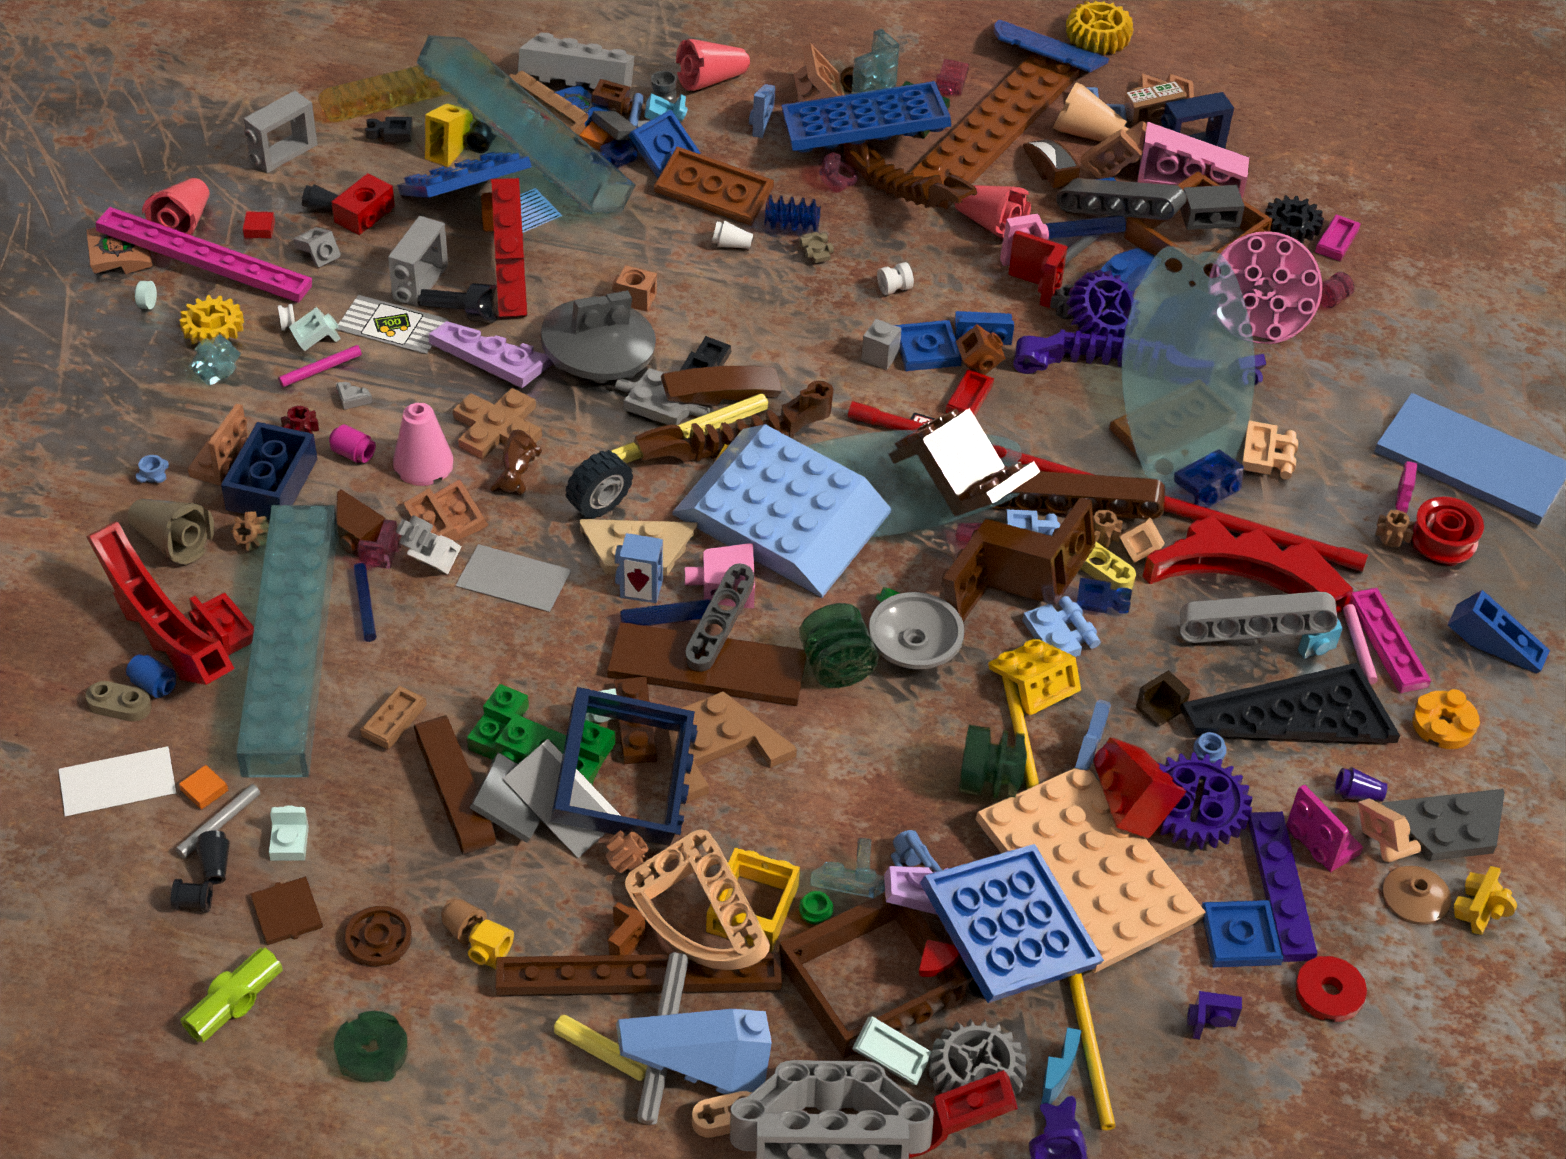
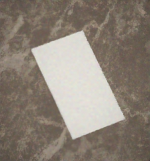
[59,747,176,816]

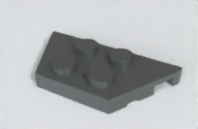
[1382,789,1505,861]

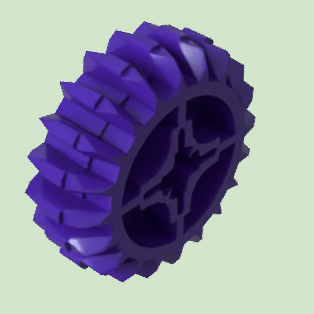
[1066,269,1141,338]

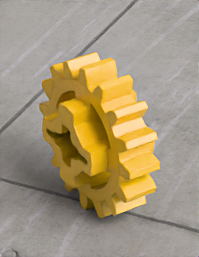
[179,295,244,347]

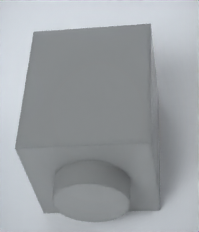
[861,319,902,370]

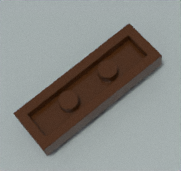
[614,677,657,765]

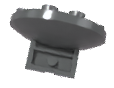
[541,290,656,383]

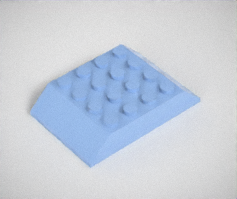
[673,424,891,598]

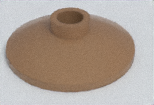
[1382,866,1451,925]

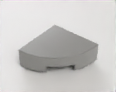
[336,382,372,410]

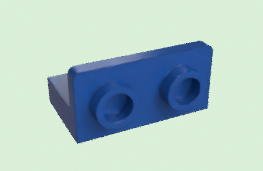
[955,311,1014,345]

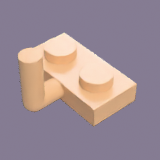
[1358,798,1421,863]

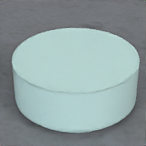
[135,281,157,309]

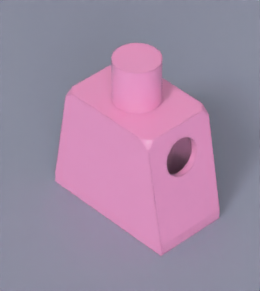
[685,543,755,608]

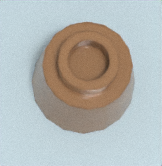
[441,899,487,944]

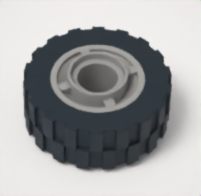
[565,450,633,519]

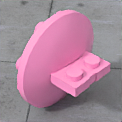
[1208,231,1322,344]

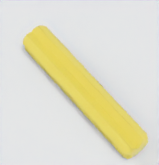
[554,1015,647,1081]

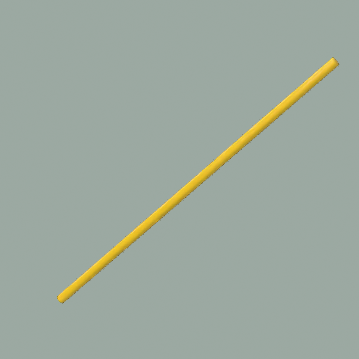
[1002,676,1116,1131]

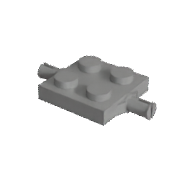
[615,368,710,425]

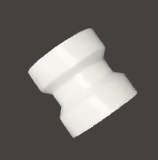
[877,262,914,295]

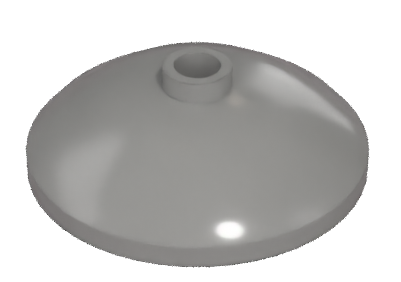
[869,592,964,669]

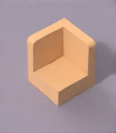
[1119,517,1165,563]

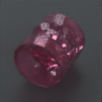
[1320,272,1355,308]

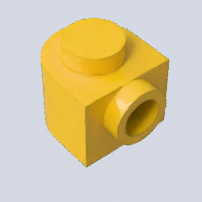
[468,919,514,969]

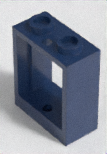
[1161,92,1234,149]

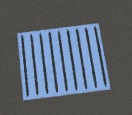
[520,188,562,232]

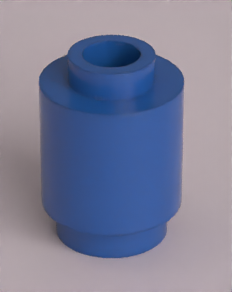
[126,654,176,698]

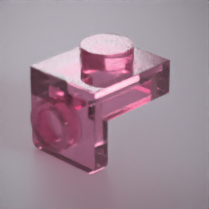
[936,58,969,95]
[357,519,402,569]

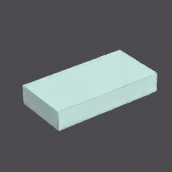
[852,1016,931,1085]

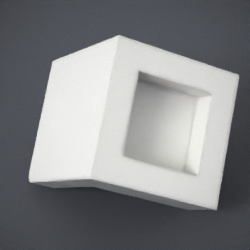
[407,532,461,574]

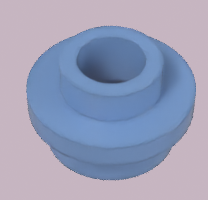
[1193,732,1227,764]

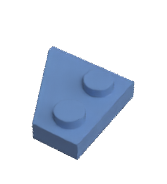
[749,84,775,138]

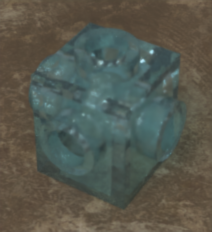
[188,334,241,386]

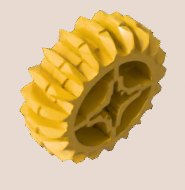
[1066,0,1133,55]

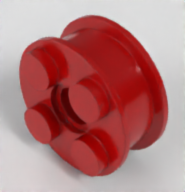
[1411,496,1484,566]

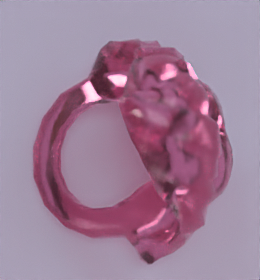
[819,152,858,193]

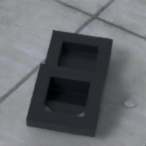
[680,336,732,371]

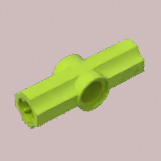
[180,948,283,1043]

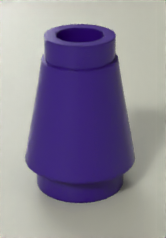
[1335,767,1387,802]

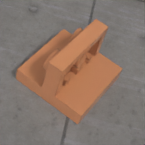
[794,43,845,102]

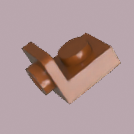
[607,902,646,955]

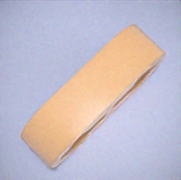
[692,1091,752,1138]

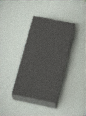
[591,111,637,140]

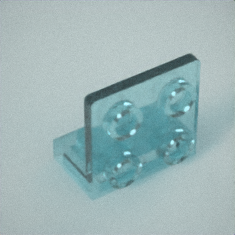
[852,28,900,94]

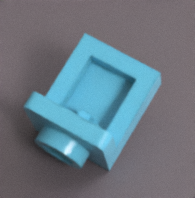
[645,93,688,122]
[1298,612,1342,659]

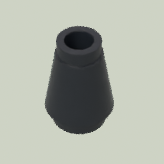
[302,184,339,212]
[195,830,230,885]

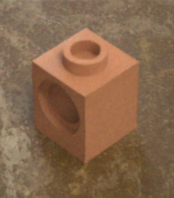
[612,265,657,312]

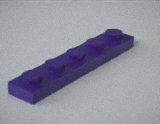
[1248,811,1317,962]

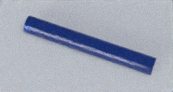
[354,563,377,642]

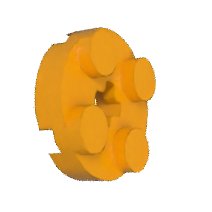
[1412,689,1480,749]

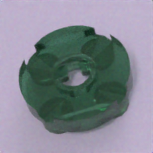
[334,1011,409,1082]

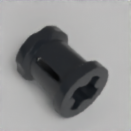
[170,879,213,913]

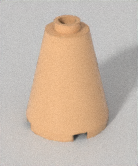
[1053,82,1129,142]

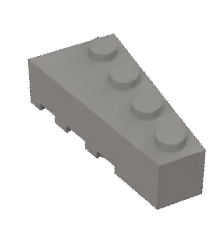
[518,33,635,89]

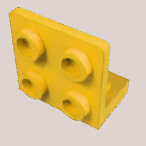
[988,639,1081,716]

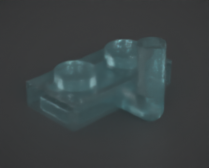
[810,838,885,898]

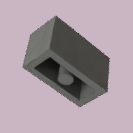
[1180,185,1245,230]

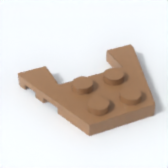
[667,692,797,803]

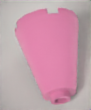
[393,403,453,486]

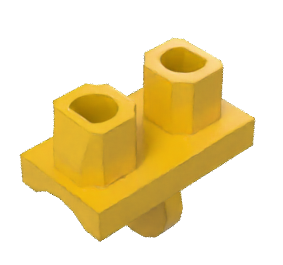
[1454,866,1517,935]

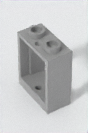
[244,91,318,173]
[388,216,448,307]

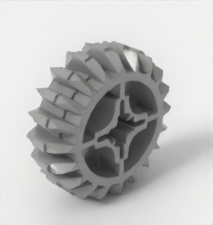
[928,1018,1027,1096]

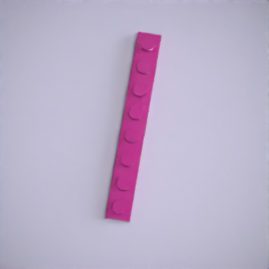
[95,207,312,303]

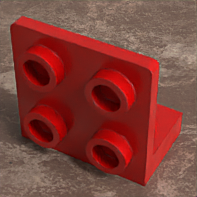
[1008,230,1068,308]

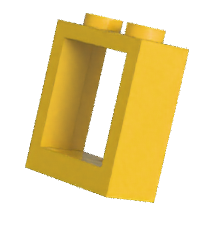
[706,848,800,952]

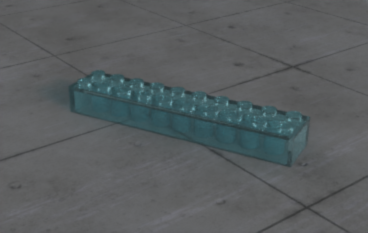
[416,35,636,214]
[236,505,338,777]

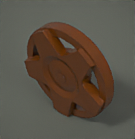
[345,906,412,966]

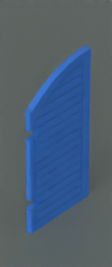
[993,20,1109,72]

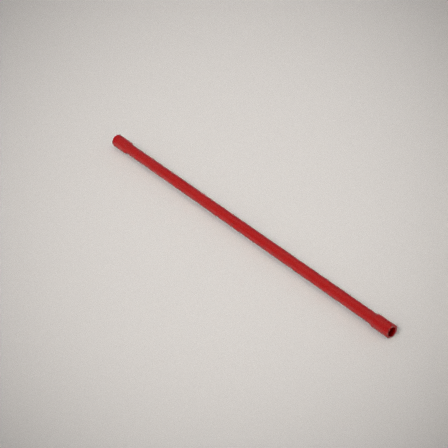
[848,401,1368,572]

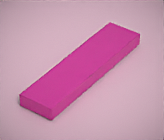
[1349,588,1431,694]

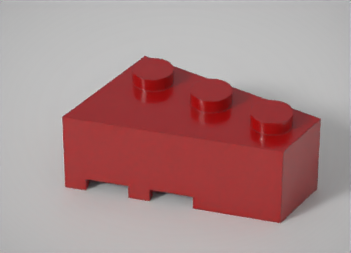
[1093,737,1187,838]

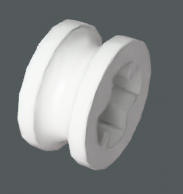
[278,304,295,331]

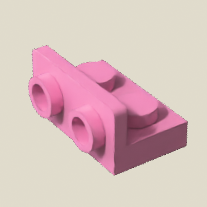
[1000,214,1049,266]

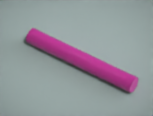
[278,345,362,388]

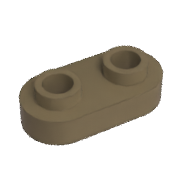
[86,681,152,722]

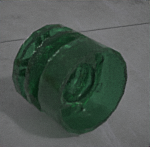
[799,603,879,688]
[958,724,1027,799]

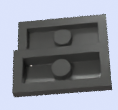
[469,753,541,843]

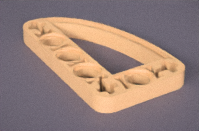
[625,829,770,970]

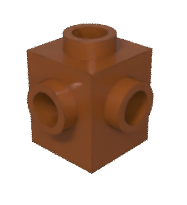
[956,324,1006,375]

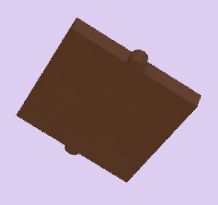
[250,876,323,945]

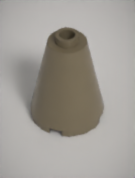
[128,499,214,565]

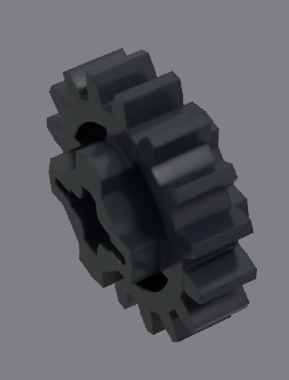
[1265,195,1324,243]

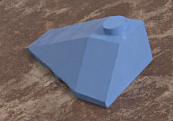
[616,1009,772,1095]

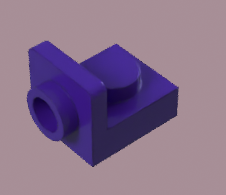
[1187,991,1242,1040]

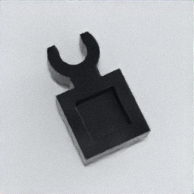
[365,117,413,143]

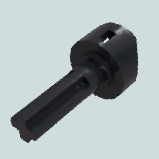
[418,283,497,323]

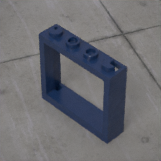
[550,687,698,846]

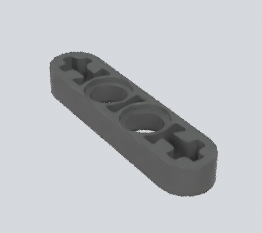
[685,563,754,672]

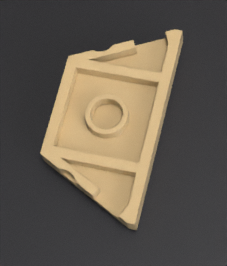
[580,519,698,576]

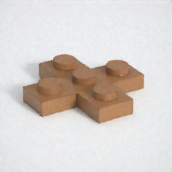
[453,388,542,460]

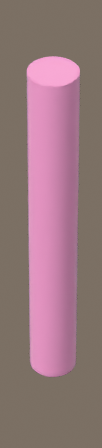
[1343,604,1378,685]

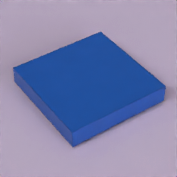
[628,110,701,179]
[895,320,962,371]
[1201,900,1283,968]

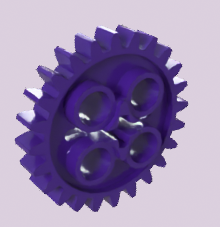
[1158,752,1253,849]

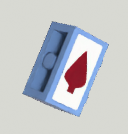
[615,533,663,603]

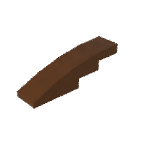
[661,366,783,406]

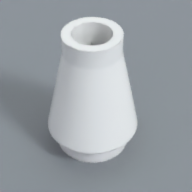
[712,220,753,250]

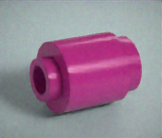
[329,424,376,463]

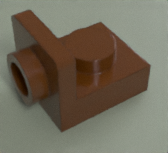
[591,79,633,116]

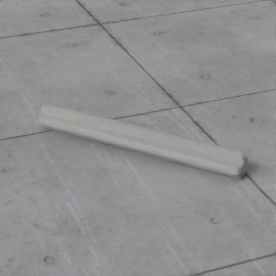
[637,952,688,1125]

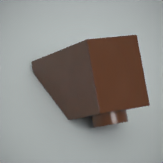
[337,489,388,560]

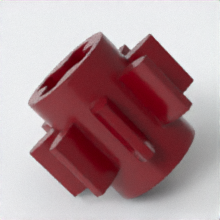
[281,406,319,434]

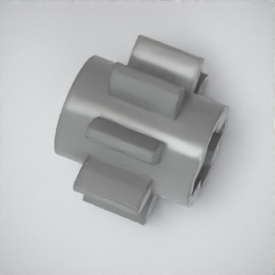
[396,515,437,553]

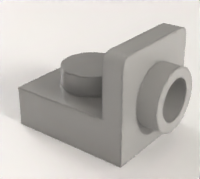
[293,227,341,267]

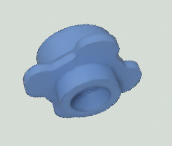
[136,455,169,483]

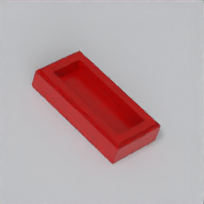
[945,369,994,417]

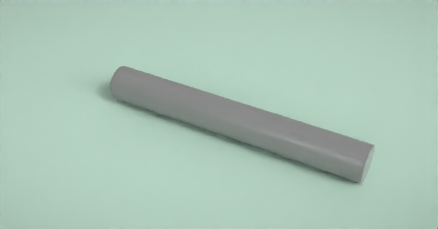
[175,784,260,858]

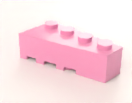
[1137,122,1249,198]

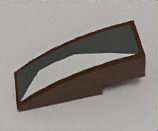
[1023,139,1080,188]

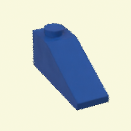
[1101,247,1162,291]
[1447,590,1550,674]

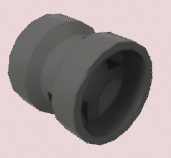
[651,70,677,104]

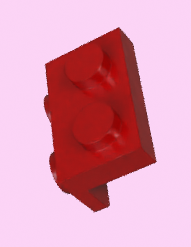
[188,592,259,656]

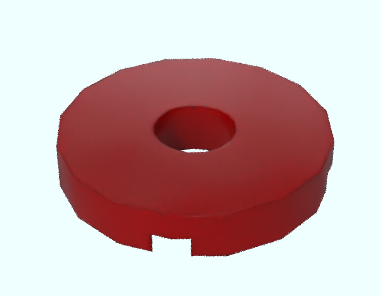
[1295,956,1367,1022]

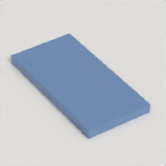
[1374,393,1566,525]

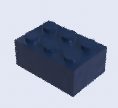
[221,422,318,523]

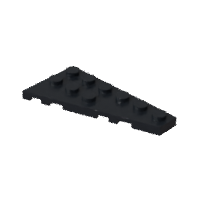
[1181,663,1400,743]

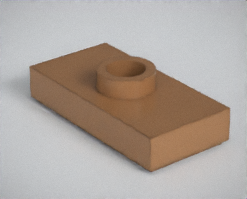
[361,685,427,750]

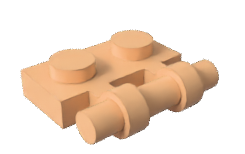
[1241,420,1298,480]

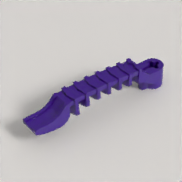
[1013,329,1215,386]

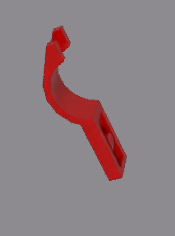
[909,1070,1018,1158]

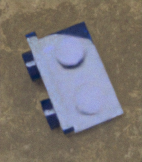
[1174,449,1244,508]

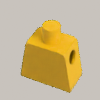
[425,104,473,167]

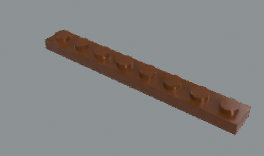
[496,952,782,995]

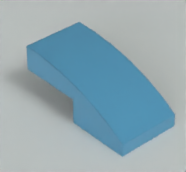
[1041,1028,1081,1104]

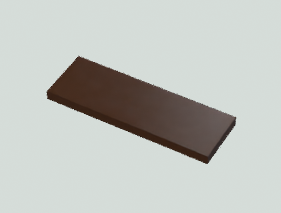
[607,622,808,706]

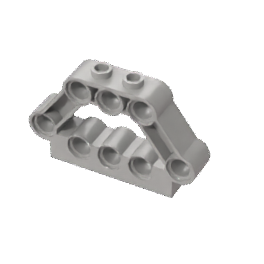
[730,1060,934,1159]

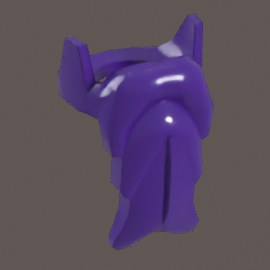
[1029,1096,1088,1159]

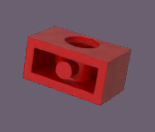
[332,173,395,235]

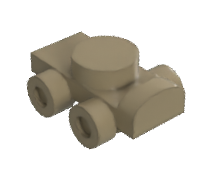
[799,232,834,263]

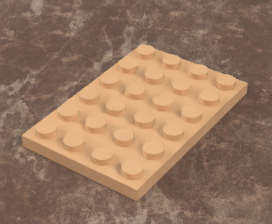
[975,768,1206,973]

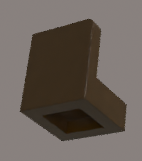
[1136,670,1191,727]

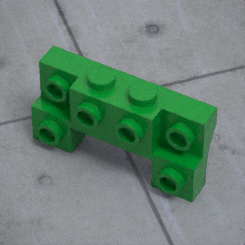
[467,684,615,785]

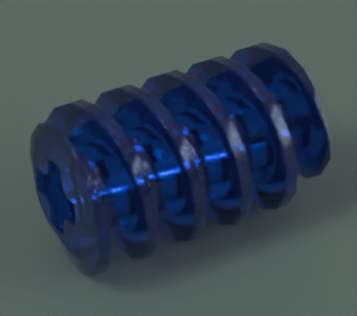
[764,194,821,233]

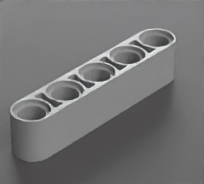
[1180,592,1338,643]

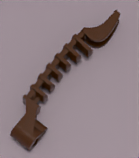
[842,140,977,208]
[634,381,834,462]

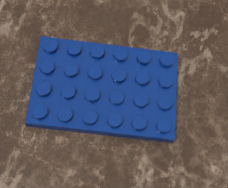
[781,81,952,153]

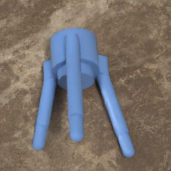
[891,830,942,872]

